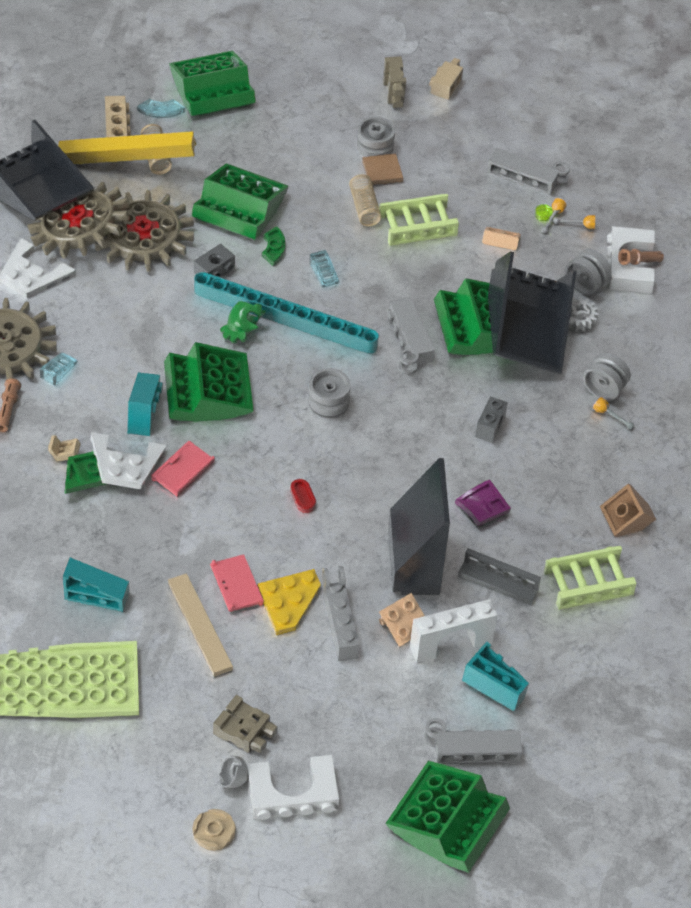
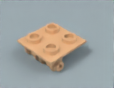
[379,593,425,647]

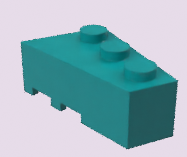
[127,372,163,436]
[63,557,129,612]
[462,641,529,711]

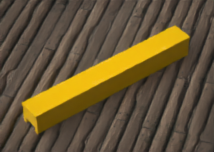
[58,131,197,164]

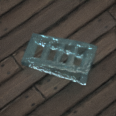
[309,250,339,288]
[40,352,78,386]

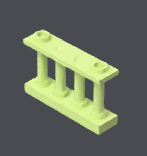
[379,194,459,246]
[544,546,637,610]

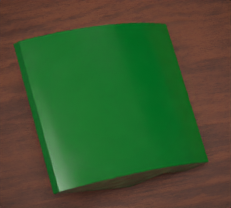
[169,50,256,116]
[191,163,289,240]
[433,278,493,355]
[164,342,254,422]
[385,760,510,873]

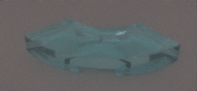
[137,98,185,118]

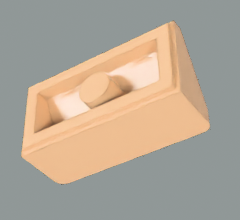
[482,227,521,250]

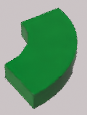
[262,226,285,266]

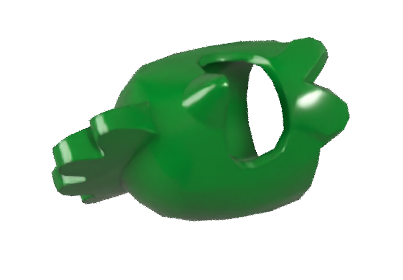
[220,301,266,344]

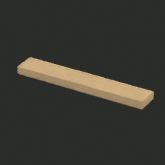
[168,573,233,677]

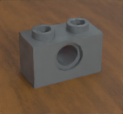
[194,244,235,277]
[475,396,508,443]

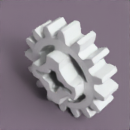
[568,297,599,331]

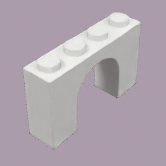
[607,226,655,294]
[410,599,497,663]
[247,755,339,820]

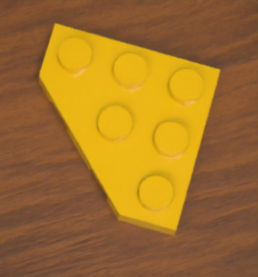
[257,569,321,636]

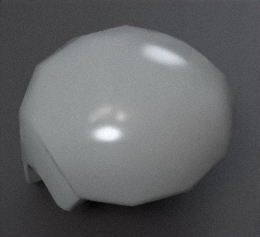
[218,756,248,789]

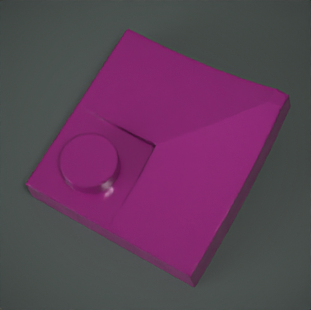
[455,479,511,526]

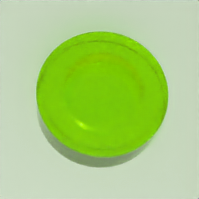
[535,204,553,221]

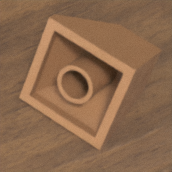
[600,483,656,537]

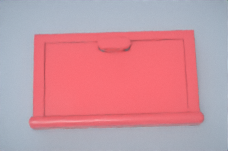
[151,441,215,496]
[210,554,263,612]

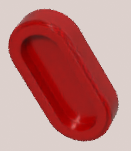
[290,479,316,513]

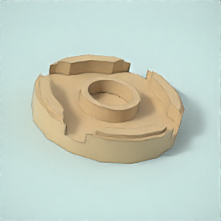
[192,809,236,851]

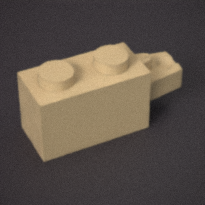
[429,58,463,100]

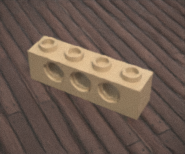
[105,96,131,137]

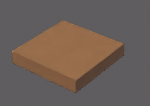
[362,154,403,185]

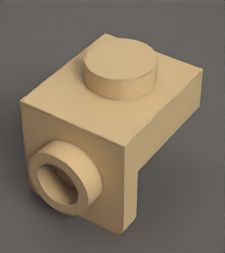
[48,435,81,462]

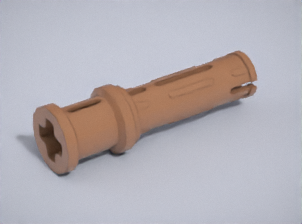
[618,249,664,265]
[0,378,22,432]

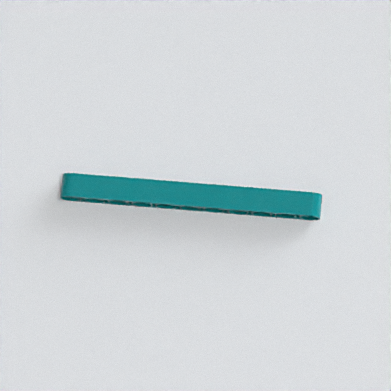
[194,272,379,354]

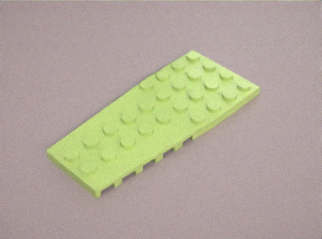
[0,641,139,718]

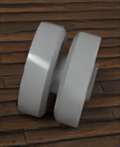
[357,117,395,157]
[565,249,612,295]
[582,353,631,401]
[308,368,351,417]

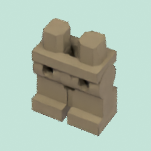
[383,56,406,108]
[213,694,278,753]

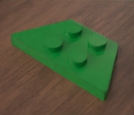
[64,451,106,494]

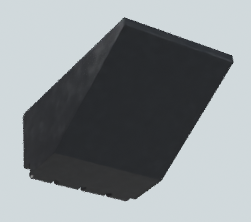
[0,119,95,220]
[488,251,577,374]
[388,458,450,595]

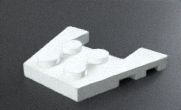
[0,238,76,298]
[90,432,166,489]

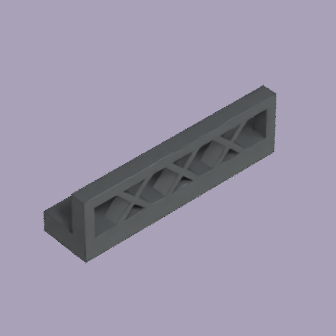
[458,548,541,605]

